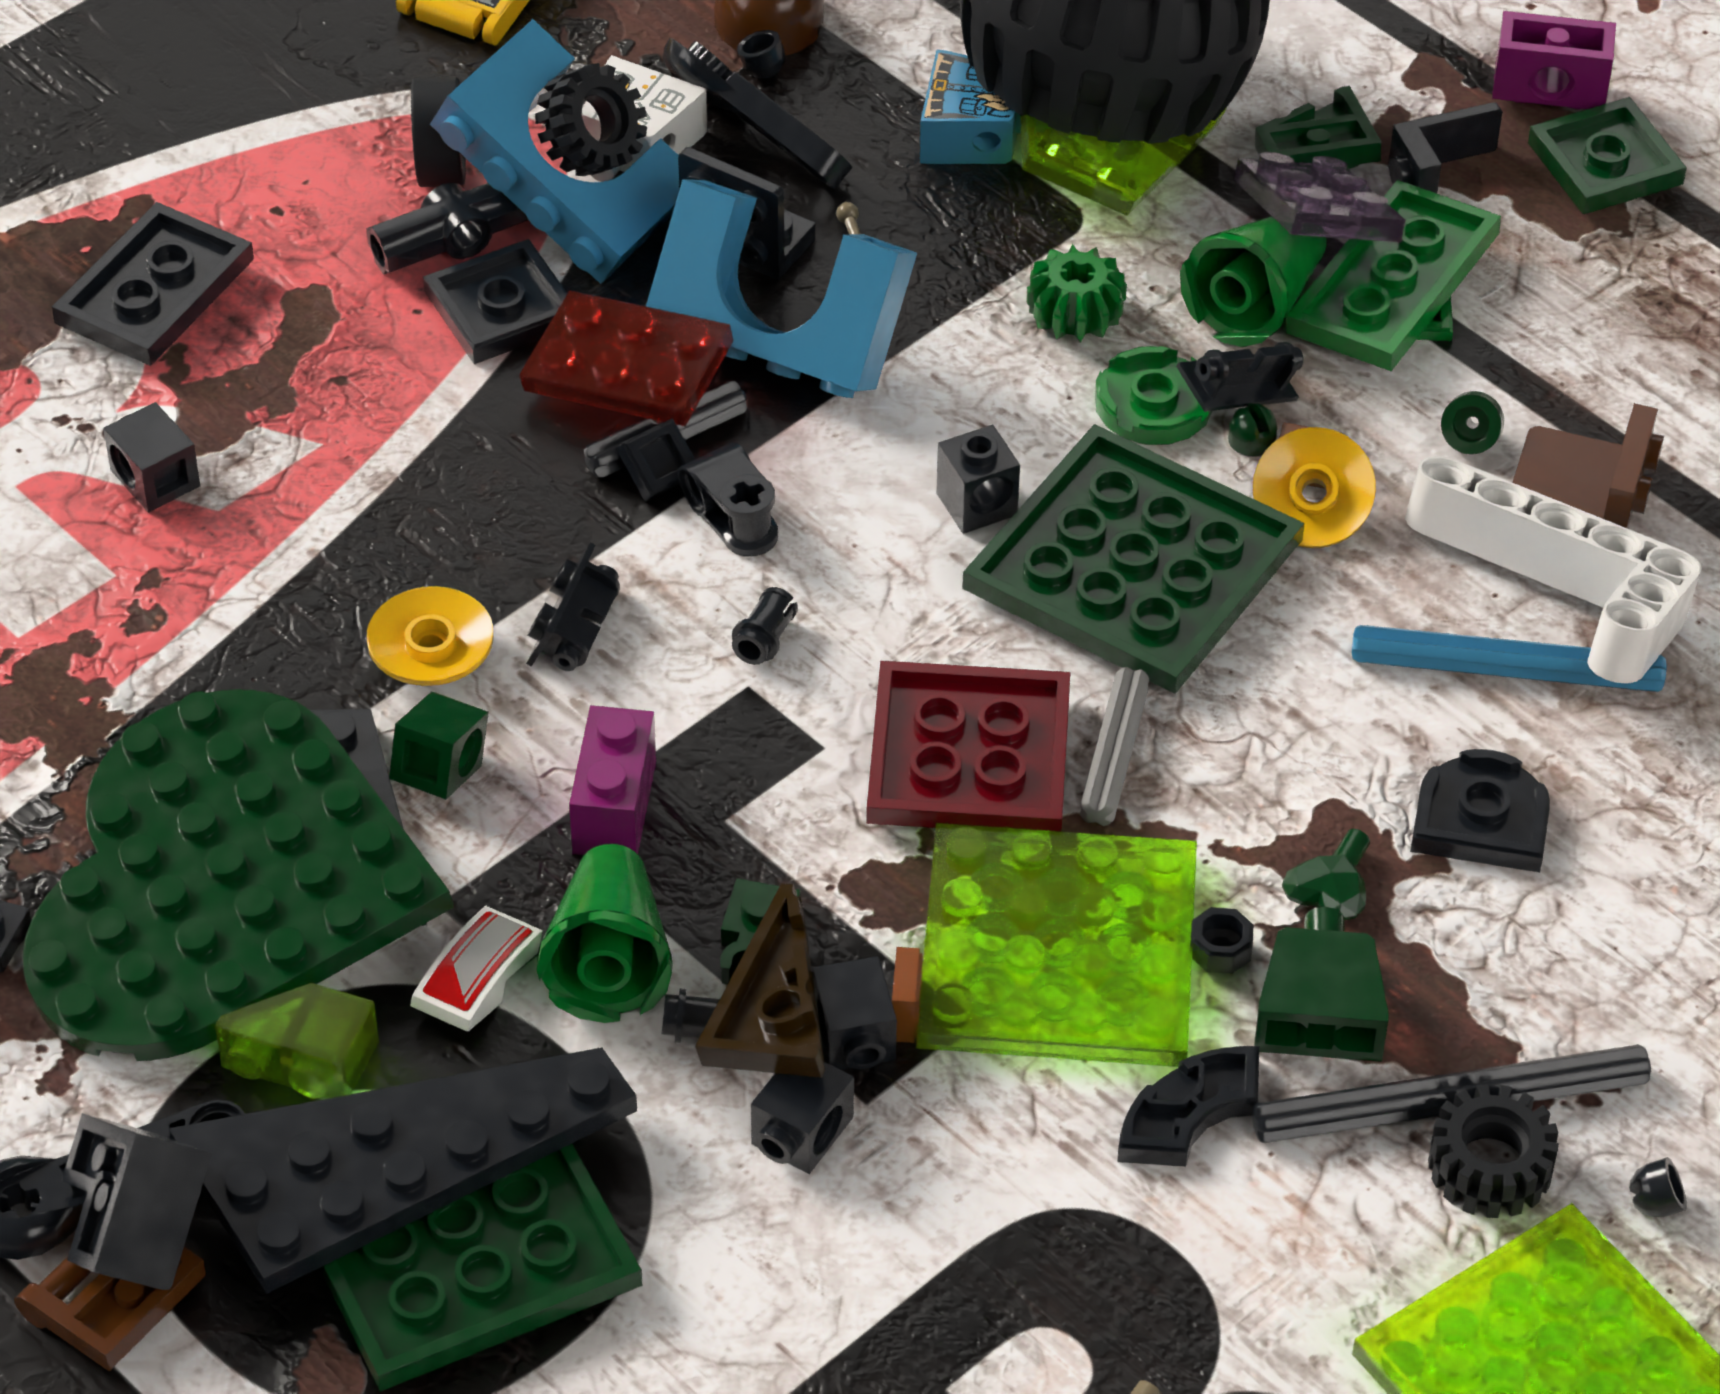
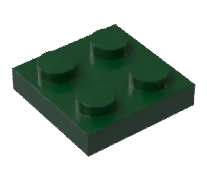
[1528,97,1687,215]

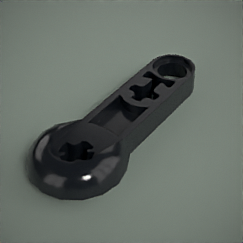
[663,38,853,189]
[0,1100,245,1260]

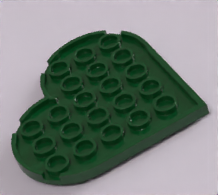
[23,689,454,1061]

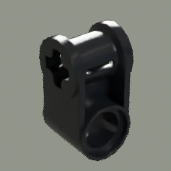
[678,442,778,556]

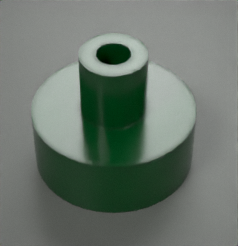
[1441,391,1504,454]

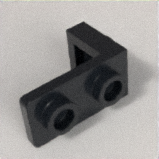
[1388,102,1503,193]

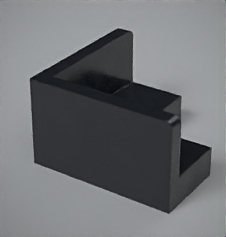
[61,1113,212,1290]

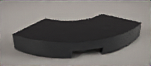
[1117,1046,1259,1167]

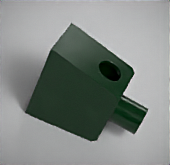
[1254,907,1389,1062]

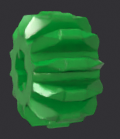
[1026,244,1127,343]

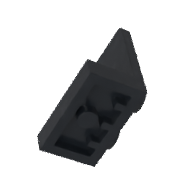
[678,147,815,281]

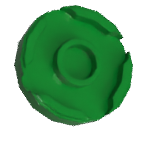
[1095,346,1213,445]

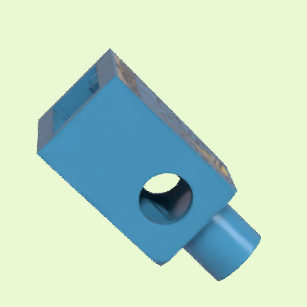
[920,49,1052,164]

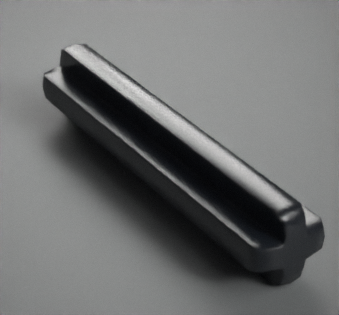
[584,381,747,478]

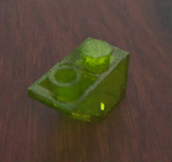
[215,983,379,1098]

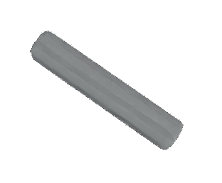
[1080,667,1149,826]

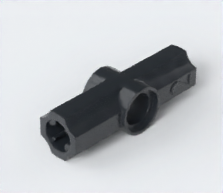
[366,183,528,274]

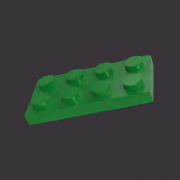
[1286,180,1501,371]

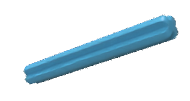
[1351,625,1667,692]

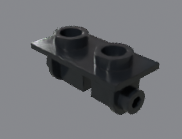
[1176,342,1304,412]
[526,542,620,671]

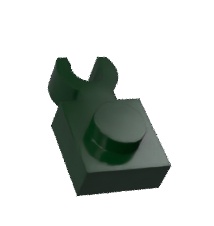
[720,878,801,985]

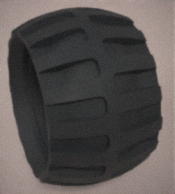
[960,0,1270,144]

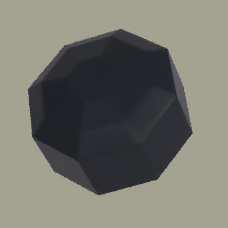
[1189,907,1254,974]

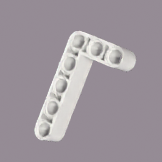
[1405,456,1702,684]

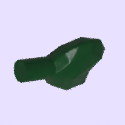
[1282,829,1370,920]

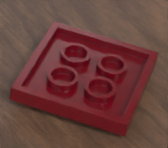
[866,661,1071,836]

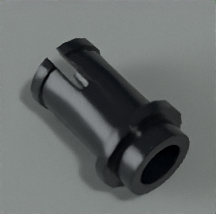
[732,587,798,665]
[662,988,720,1043]

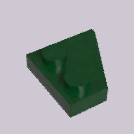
[1255,86,1382,177]

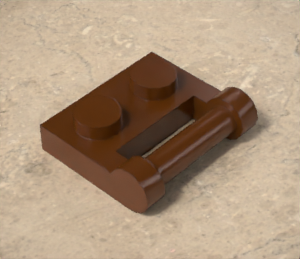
[14,1247,206,1371]

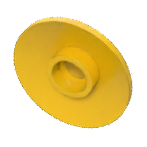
[1253,427,1376,548]
[367,586,494,686]

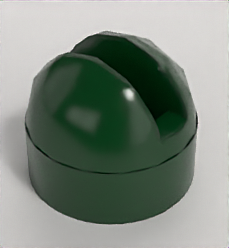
[1228,403,1278,457]

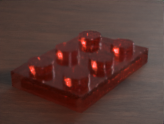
[519,290,734,426]

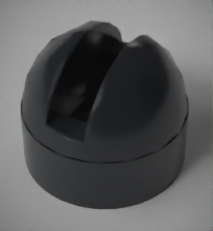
[737,30,786,79]
[1629,1157,1687,1217]

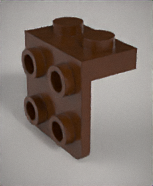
[1512,403,1664,529]

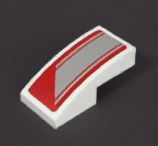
[410,906,543,1032]

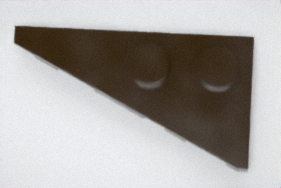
[695,883,825,1078]

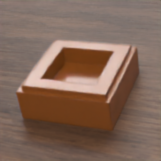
[892,947,923,1043]

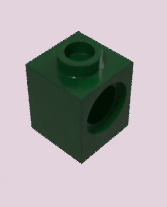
[389,691,489,800]

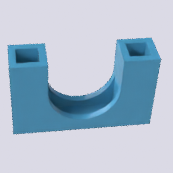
[430,19,679,284]
[643,179,917,398]

